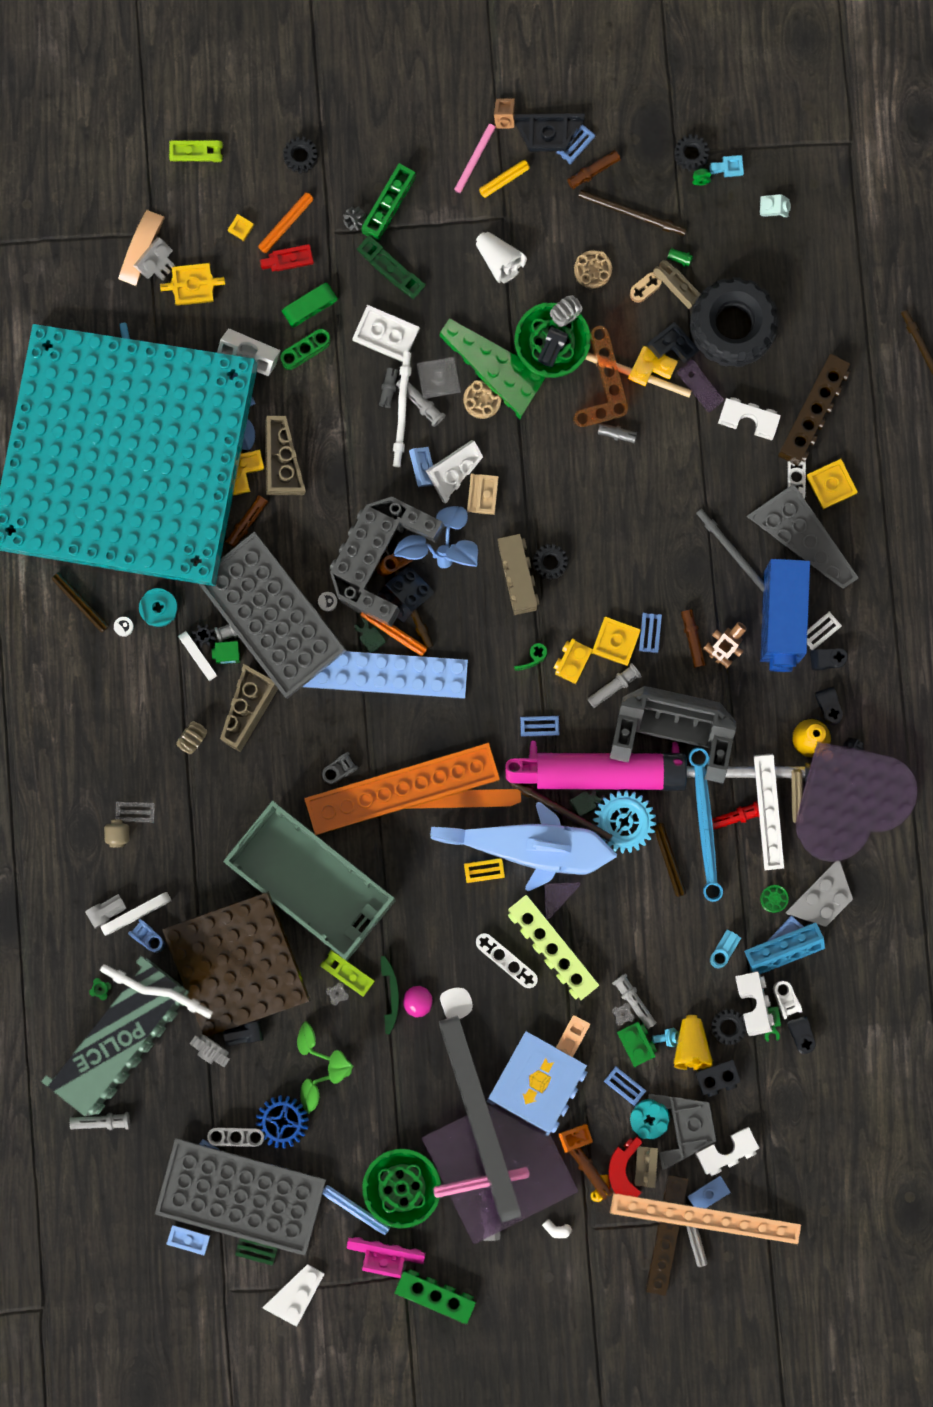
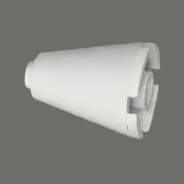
[476,232,527,283]

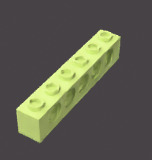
[508,895,599,1000]

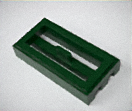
[235,1238,278,1266]

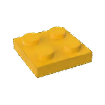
[806,459,858,510]
[592,617,640,666]

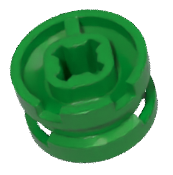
[760,885,788,913]

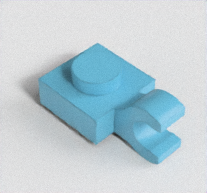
[709,155,744,177]

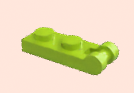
[169,141,223,162]
[319,950,375,997]

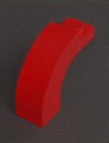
[608,1137,642,1197]

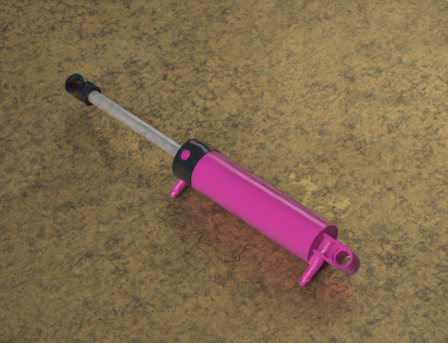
[505,741,833,791]

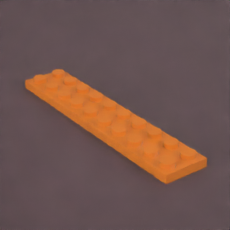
[304,743,500,835]

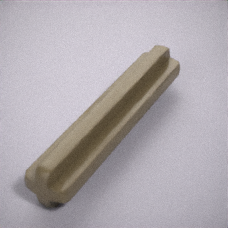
[791,769,803,823]

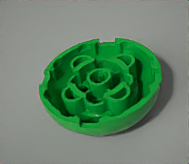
[515,303,590,378]
[362,1149,441,1228]

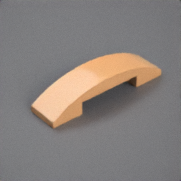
[119,210,164,286]
[556,1015,590,1057]

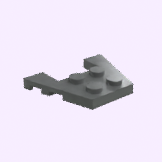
[648,1094,717,1170]

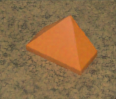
[558,1124,593,1153]

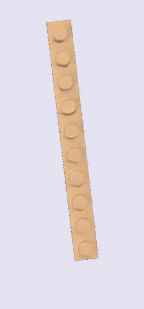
[610,1193,801,1244]

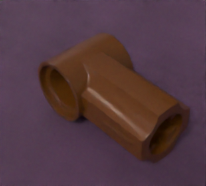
[376,553,414,577]

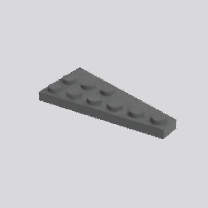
[746,484,859,589]

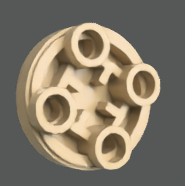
[574,250,612,289]
[464,380,501,419]

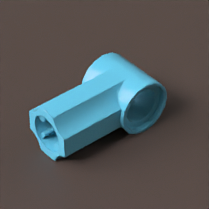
[710,930,741,968]

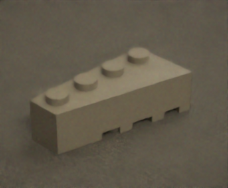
[265,416,306,495]
[498,534,540,615]
[220,664,278,752]

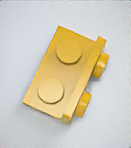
[554,638,593,684]

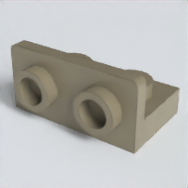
[635,1147,658,1188]

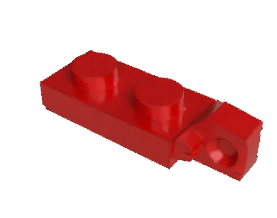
[260,244,314,271]

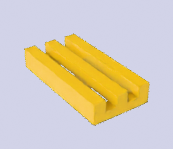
[464,858,505,883]

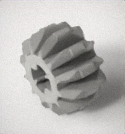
[550,295,583,327]

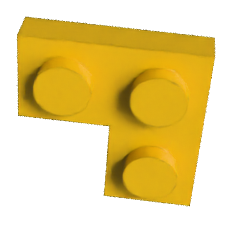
[628,346,678,386]
[233,450,264,496]

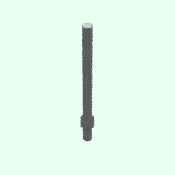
[696,508,764,592]

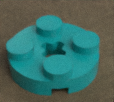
[139,588,178,627]
[630,1099,670,1139]

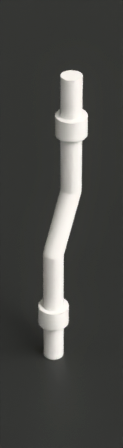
[393,352,411,467]
[100,964,213,1018]

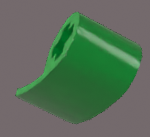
[514,643,547,671]

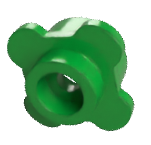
[692,169,711,186]
[89,978,112,1000]

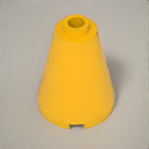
[792,719,831,758]
[674,1015,713,1070]

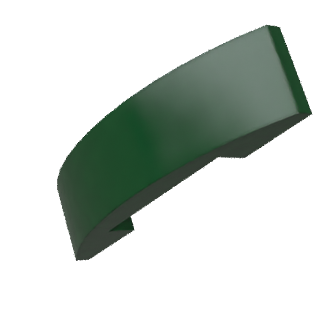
[356,235,426,299]
[381,956,399,1034]

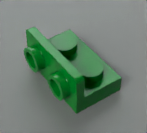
[617,1022,657,1067]

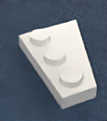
[426,440,483,503]
[263,1264,325,1327]

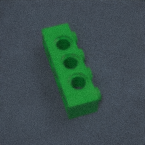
[361,163,416,242]
[395,1269,476,1325]

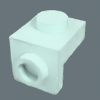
[760,194,791,218]

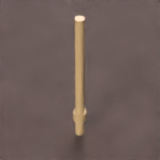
[586,352,692,397]

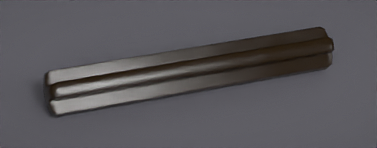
[52,572,109,632]
[653,823,686,897]

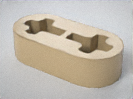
[630,272,662,303]

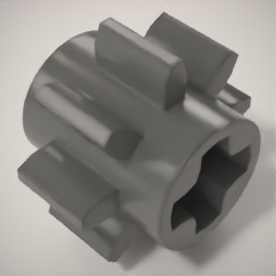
[343,207,366,231]

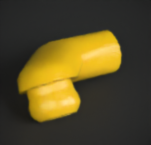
[591,1175,610,1202]

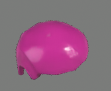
[403,986,432,1017]

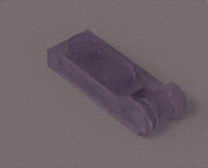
[677,359,724,413]

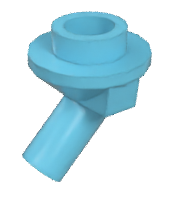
[651,1028,679,1047]

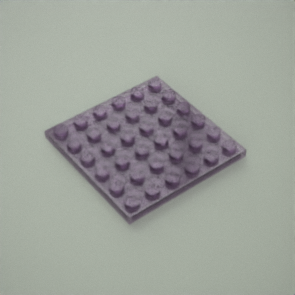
[422,1103,578,1245]

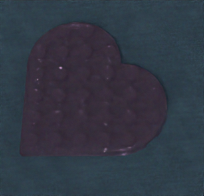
[796,741,917,862]

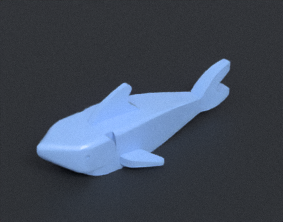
[430,802,617,891]

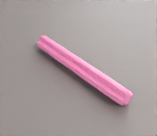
[434,1167,529,1198]

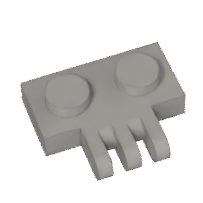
[133,237,175,280]

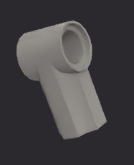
[85,894,127,929]

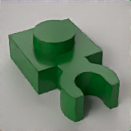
[765,1007,781,1042]

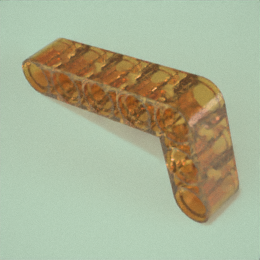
[573,326,628,427]

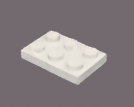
[352,305,420,362]

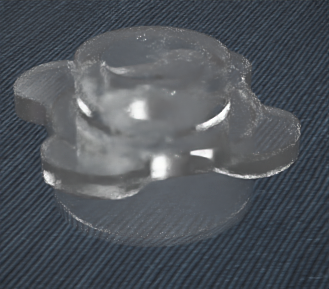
[326,983,349,1005]
[612,1003,634,1025]

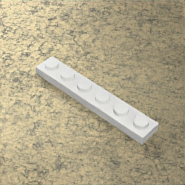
[754,754,784,870]

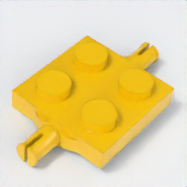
[160,263,225,306]

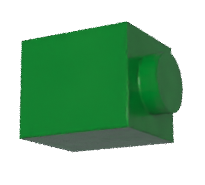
[212,641,240,664]

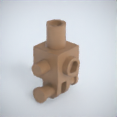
[703,622,747,669]

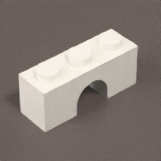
[217,328,280,376]
[718,397,781,440]
[736,972,774,1036]
[695,1127,759,1176]

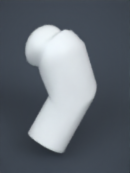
[542,1219,572,1238]

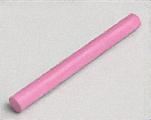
[455,124,495,193]

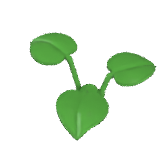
[297,1021,353,1114]

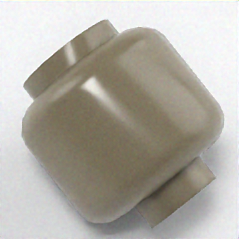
[104,819,130,848]

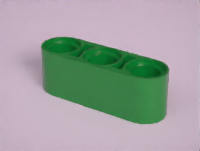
[282,283,338,328]
[281,329,330,370]

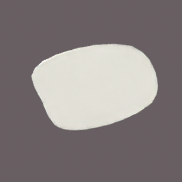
[440,988,472,1019]

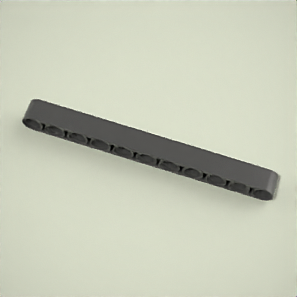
[439,1016,521,1222]

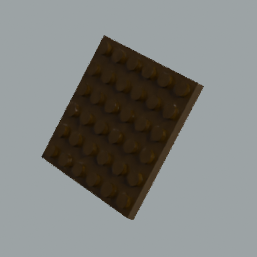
[162,891,310,1037]

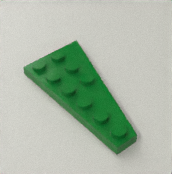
[439,318,546,419]

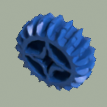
[256,1096,309,1148]

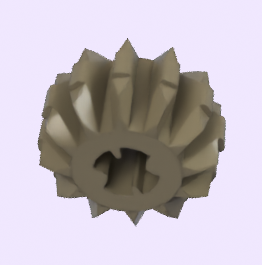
[177,721,207,754]

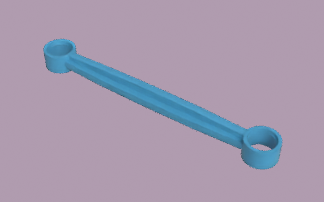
[689,747,723,902]

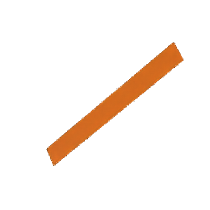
[406,789,521,809]

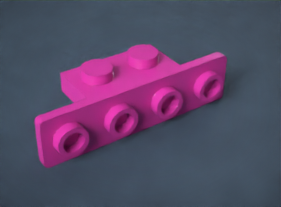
[347,1237,425,1278]

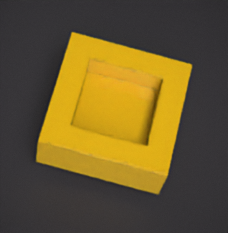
[228,214,254,241]

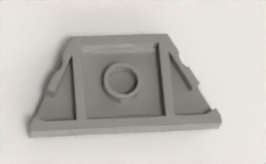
[785,859,853,927]

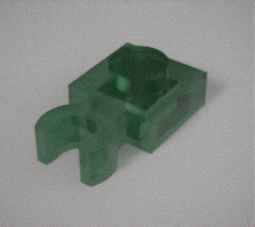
[354,618,386,653]
[569,789,606,817]

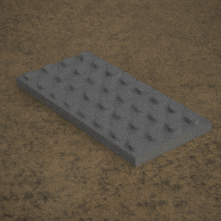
[199,532,347,699]
[155,1138,326,1256]

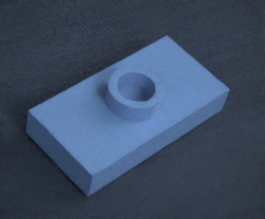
[687,1176,731,1209]

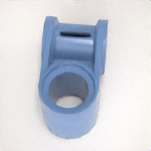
[128,919,165,953]

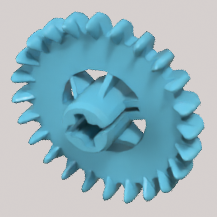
[593,790,656,853]

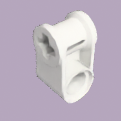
[773,981,802,1019]

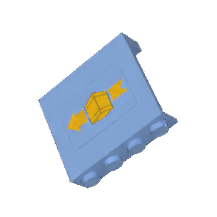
[487,1031,587,1136]

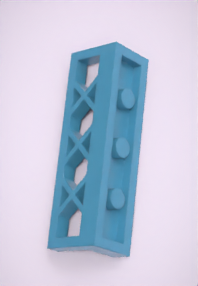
[745,923,825,974]

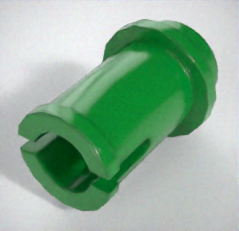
[668,248,693,267]

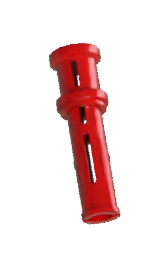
[712,801,759,830]

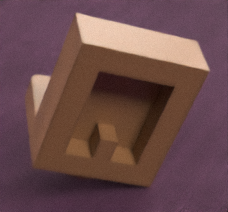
[494,99,515,128]

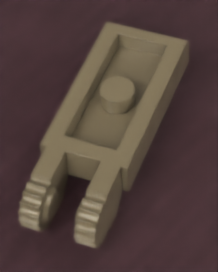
[653,260,700,309]

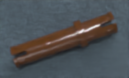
[567,150,621,189]
[225,495,268,548]
[681,609,706,668]
[569,1147,613,1200]

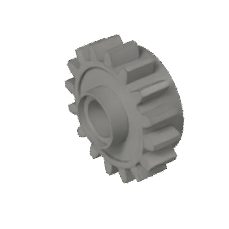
[190,1034,230,1067]

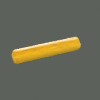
[479,160,529,198]

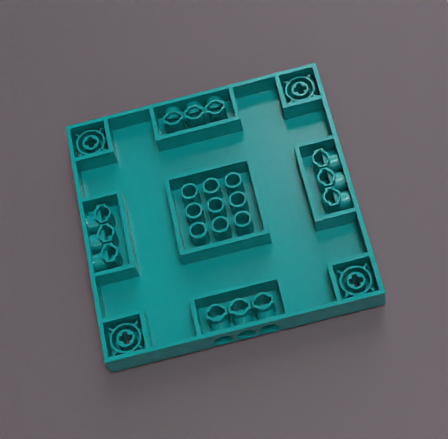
[0,324,258,586]

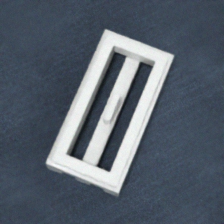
[807,611,842,650]

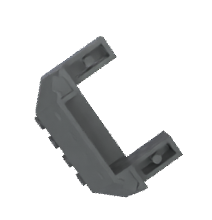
[330,497,445,627]
[610,686,736,783]

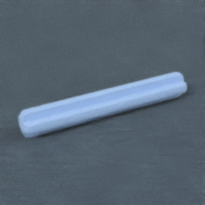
[322,1185,390,1235]

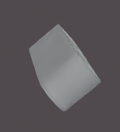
[207,1128,265,1147]

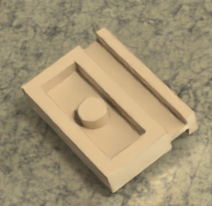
[467,474,498,515]

